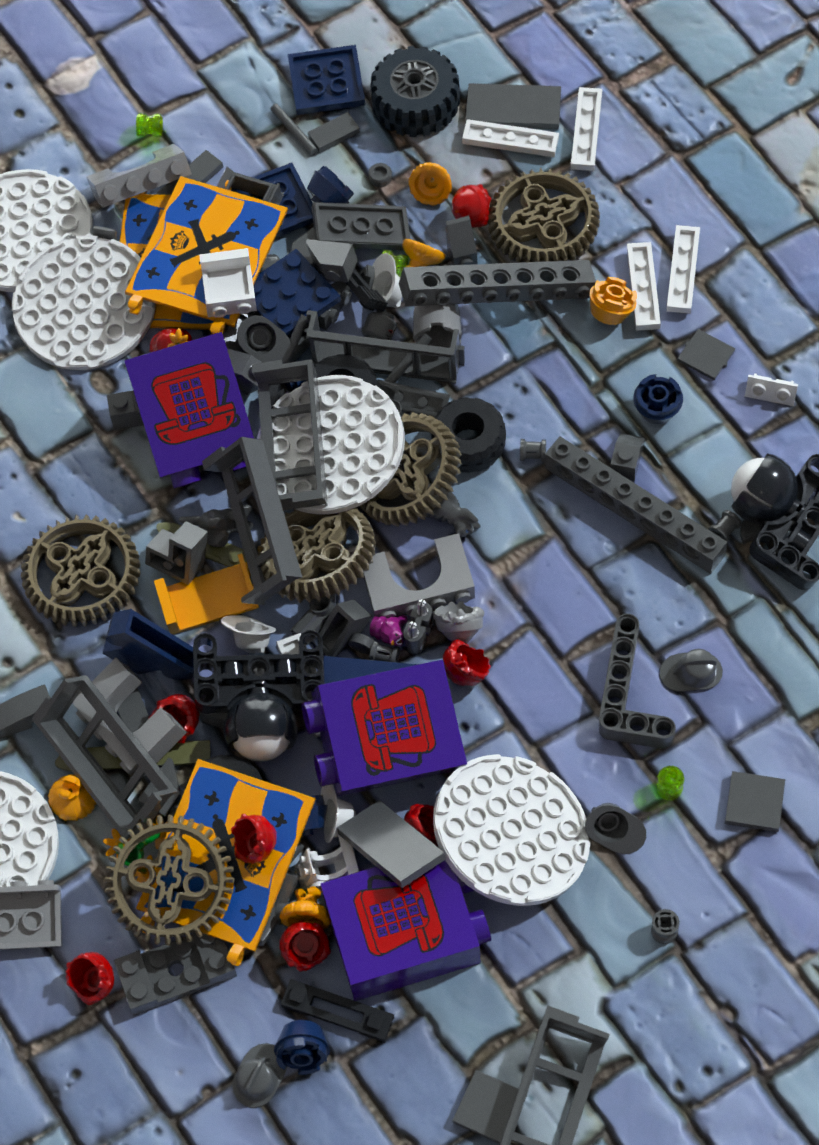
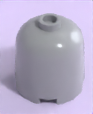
[413,304,462,348]

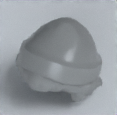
[433,601,484,643]

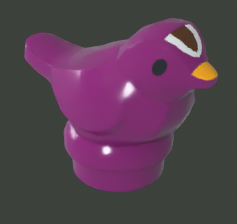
[370,615,407,646]

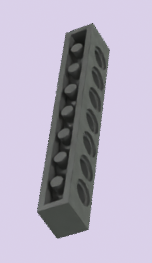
[399,260,596,306]
[545,436,727,574]

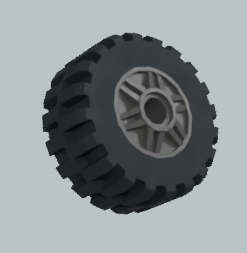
[370,46,460,137]

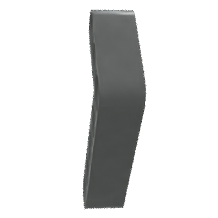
[599,614,676,749]

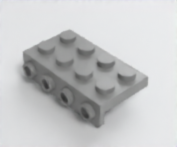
[0,880,62,950]

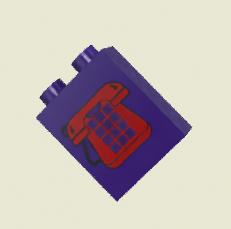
[124,332,254,488]
[302,660,467,797]
[320,860,492,1001]

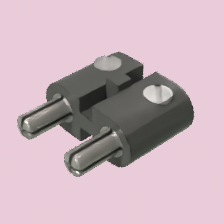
[403,599,434,655]

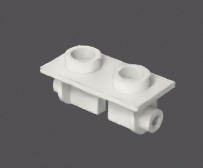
[745,373,798,406]

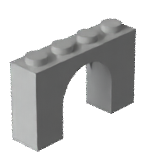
[86,144,192,208]
[363,533,475,618]
[73,658,187,776]

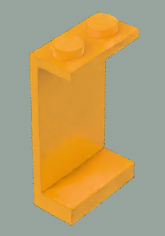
[154,553,259,635]

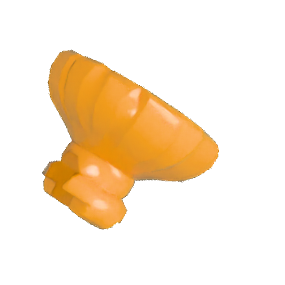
[408,162,452,206]
[402,239,446,267]
[48,774,97,821]
[279,886,331,930]

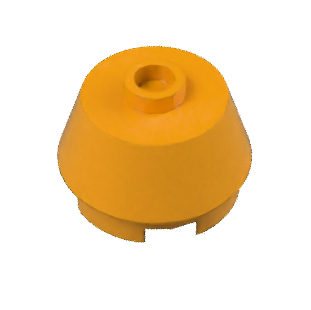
[590,277,637,325]

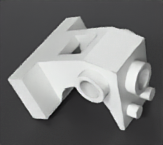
[294,835,359,891]

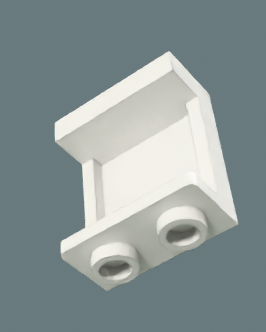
[199,248,257,318]

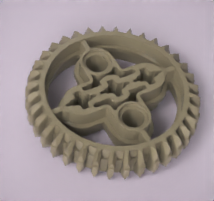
[487,168,600,263]
[360,412,462,527]
[257,508,376,603]
[21,514,141,627]
[104,815,235,946]

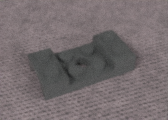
[114,931,237,1016]

